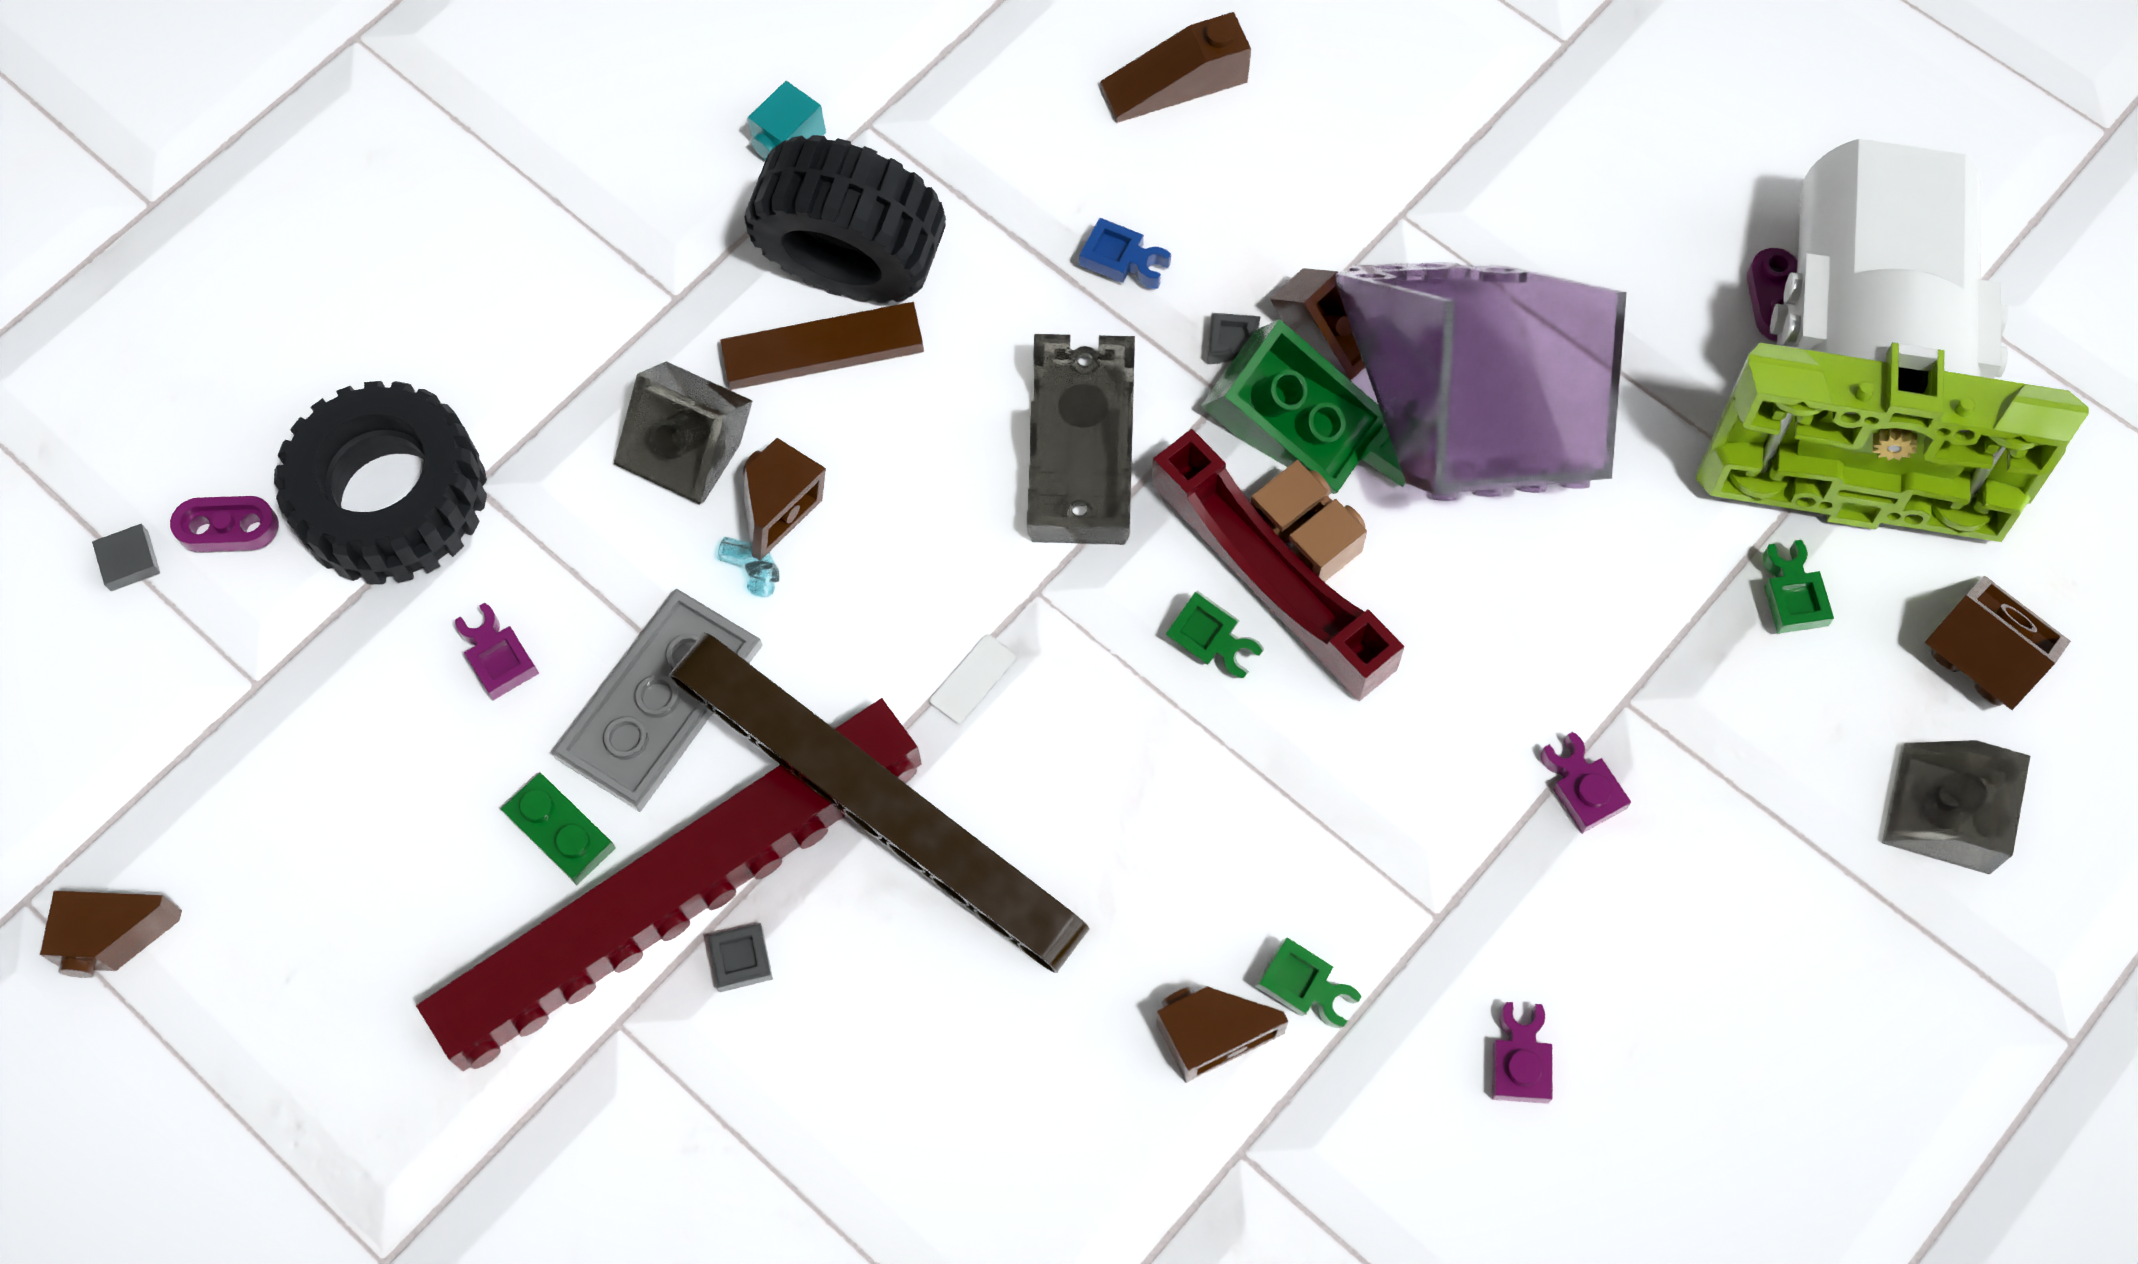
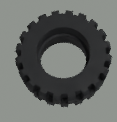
[744,135,946,303]
[274,380,487,584]

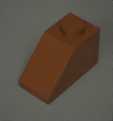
[1270,268,1384,380]
[742,438,826,561]
[40,891,182,978]
[1156,986,1289,1083]

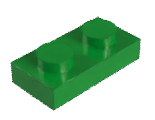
[501,772,616,886]

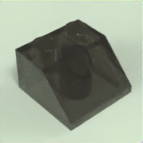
[613,361,753,505]
[1882,740,2031,875]

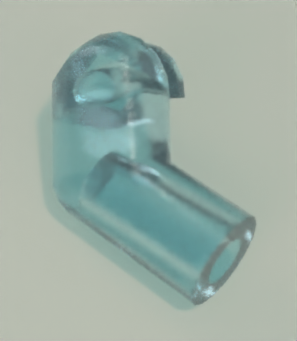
[717,536,780,597]

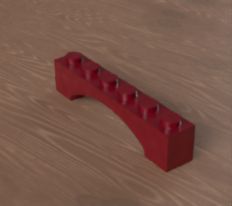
[1152,429,1405,702]

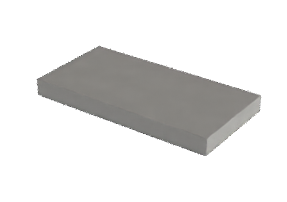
[552,588,763,812]

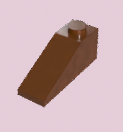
[1100,11,1251,123]

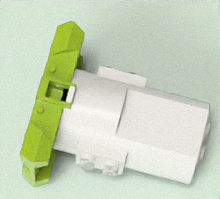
[1696,138,2089,542]

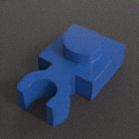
[1079,217,1171,289]

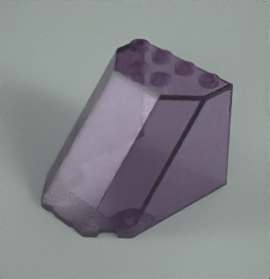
[1336,262,1627,501]

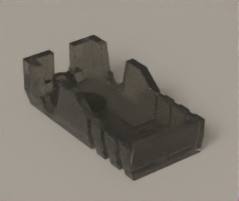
[1027,334,1135,545]

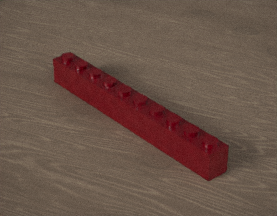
[416,698,922,1072]

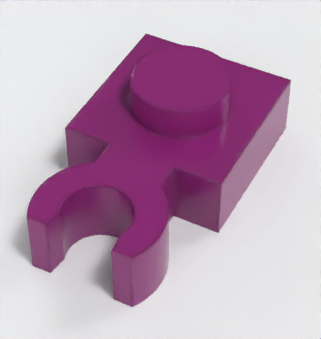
[455,602,539,700]
[1541,731,1632,834]
[1492,1002,1553,1104]

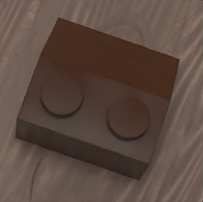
[1924,575,2071,711]

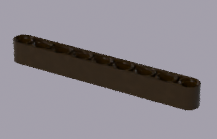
[669,632,1090,974]

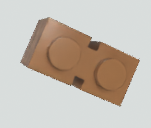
[1251,460,1367,582]

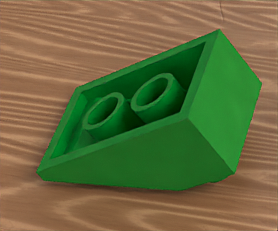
[1201,319,1391,494]

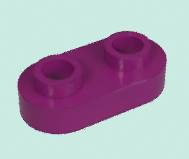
[1747,248,1798,342]
[170,496,279,552]

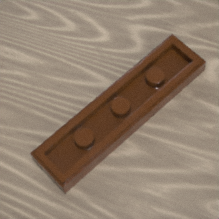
[720,301,924,390]

